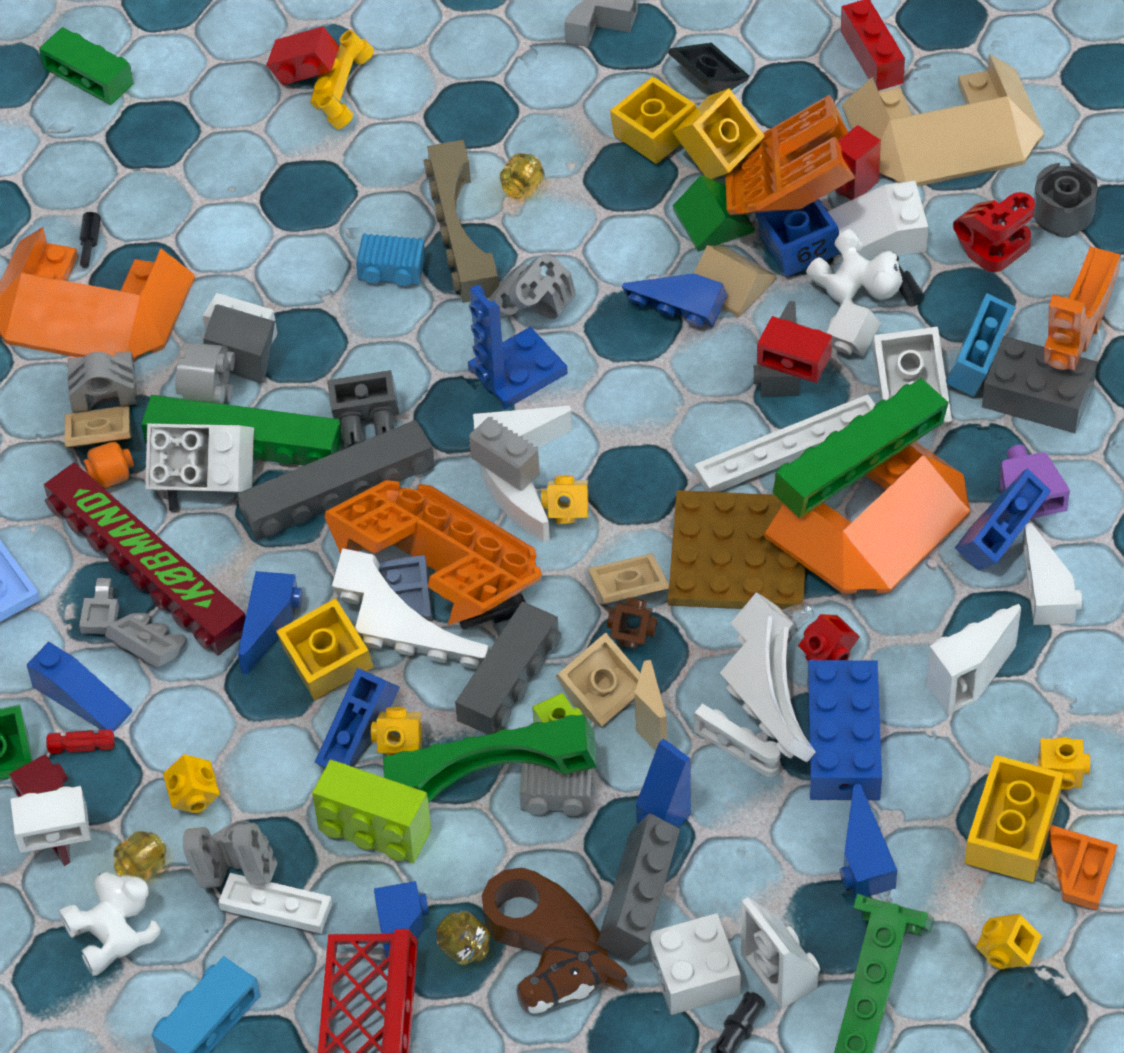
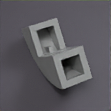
[565,0,638,47]

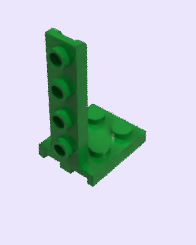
[834,894,935,1053]

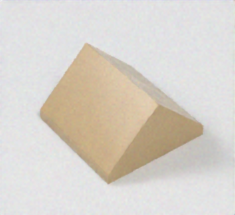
[694,245,776,317]

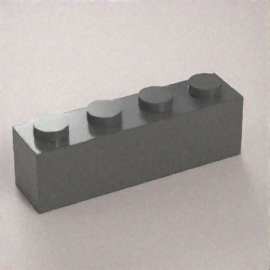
[455,601,561,735]
[597,813,680,961]

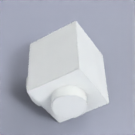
[827,300,881,356]

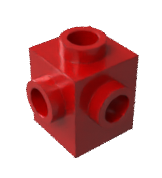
[798,614,860,661]

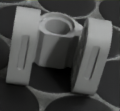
[489,254,576,319]
[67,351,137,413]
[183,820,278,888]

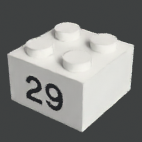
[648,913,741,1015]

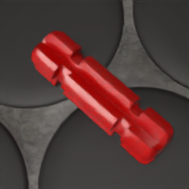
[46,729,115,753]

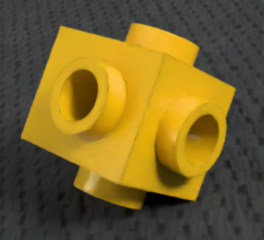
[541,475,589,524]
[371,707,422,756]
[1038,737,1090,790]
[163,754,220,814]
[976,914,1042,969]

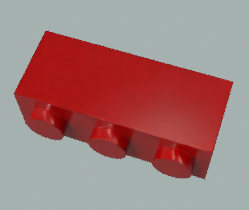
[840,0,905,91]

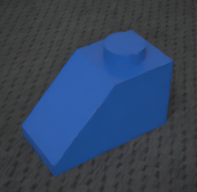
[374,881,429,958]

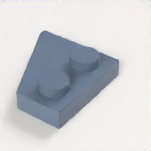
[379,555,433,621]

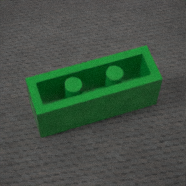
[39,27,134,105]

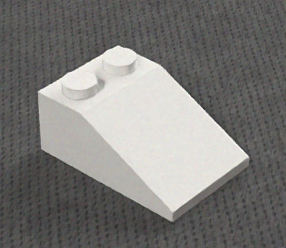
[828,181,928,264]
[871,327,952,423]
[741,897,820,1009]

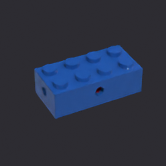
[807,660,882,800]

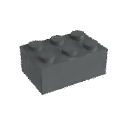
[982,336,1097,433]

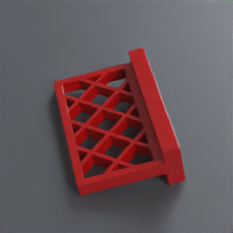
[318,929,418,1053]

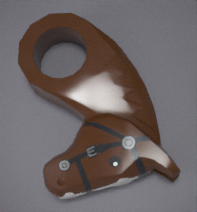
[481,867,628,1014]

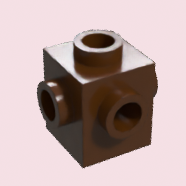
[607,597,658,648]

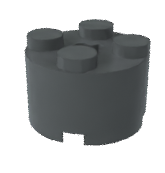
[1033,163,1098,238]

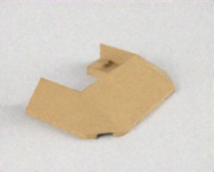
[842,54,1044,186]

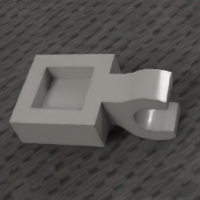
[79,578,119,634]

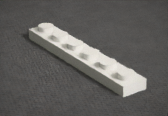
[694,394,875,492]

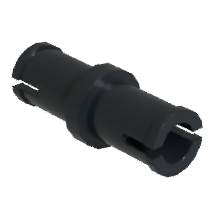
[711,991,766,1053]

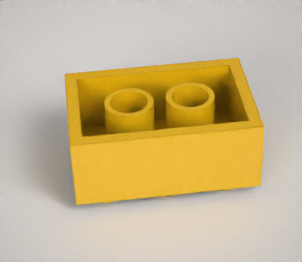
[964,755,1064,883]

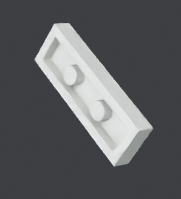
[218,873,333,934]

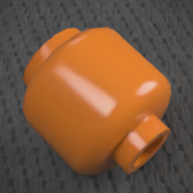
[83,442,134,489]

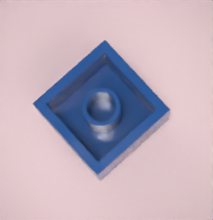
[756,199,841,277]

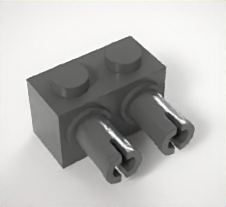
[327,370,399,449]

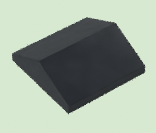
[668,42,750,93]

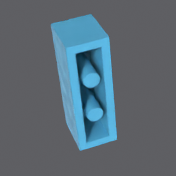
[946,293,1015,397]
[151,956,260,1053]

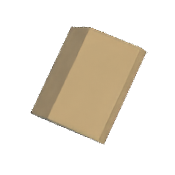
[64,406,133,448]
[588,553,669,604]
[556,633,640,728]
[635,660,667,751]

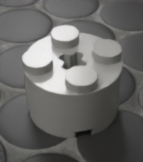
[175,342,235,404]

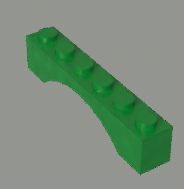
[383,714,597,803]

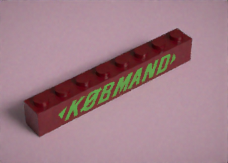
[44,462,246,656]

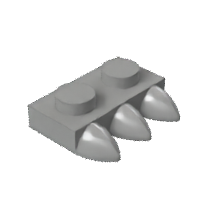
[105,613,185,668]

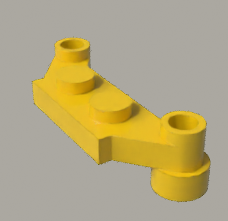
[310,29,374,130]

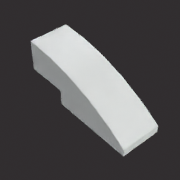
[481,465,550,543]

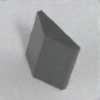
[203,304,275,383]

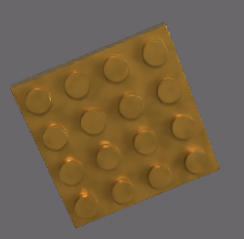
[668,490,805,612]

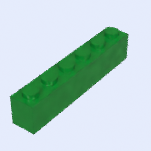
[772,378,949,518]
[141,394,342,466]

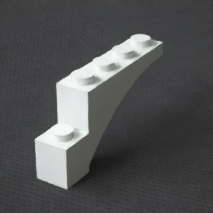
[332,548,490,669]
[720,592,816,762]

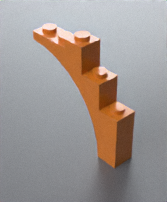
[1044,246,1121,371]

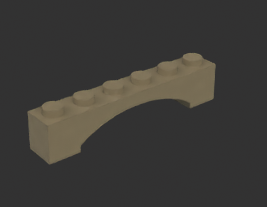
[423,140,499,303]

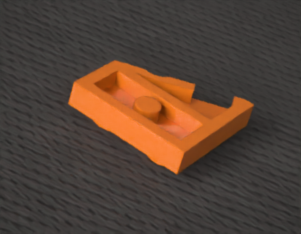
[1049,825,1118,911]

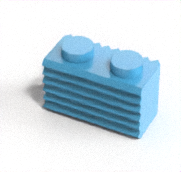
[356,233,425,286]

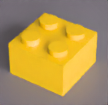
[610,76,696,164]
[673,88,765,179]
[276,598,374,700]

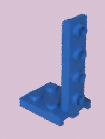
[468,285,568,410]

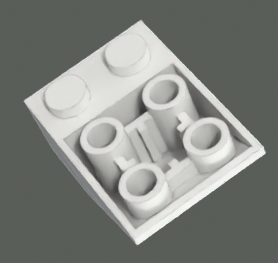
[145,424,254,492]
[926,604,1021,714]

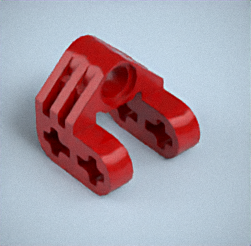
[953,192,1035,272]

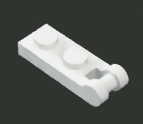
[694,703,781,778]

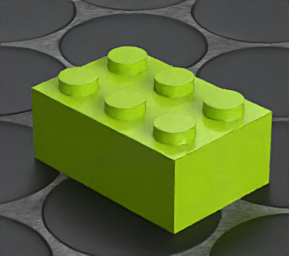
[312,759,432,863]

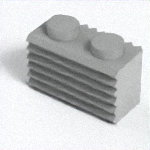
[469,417,540,491]
[520,763,593,816]

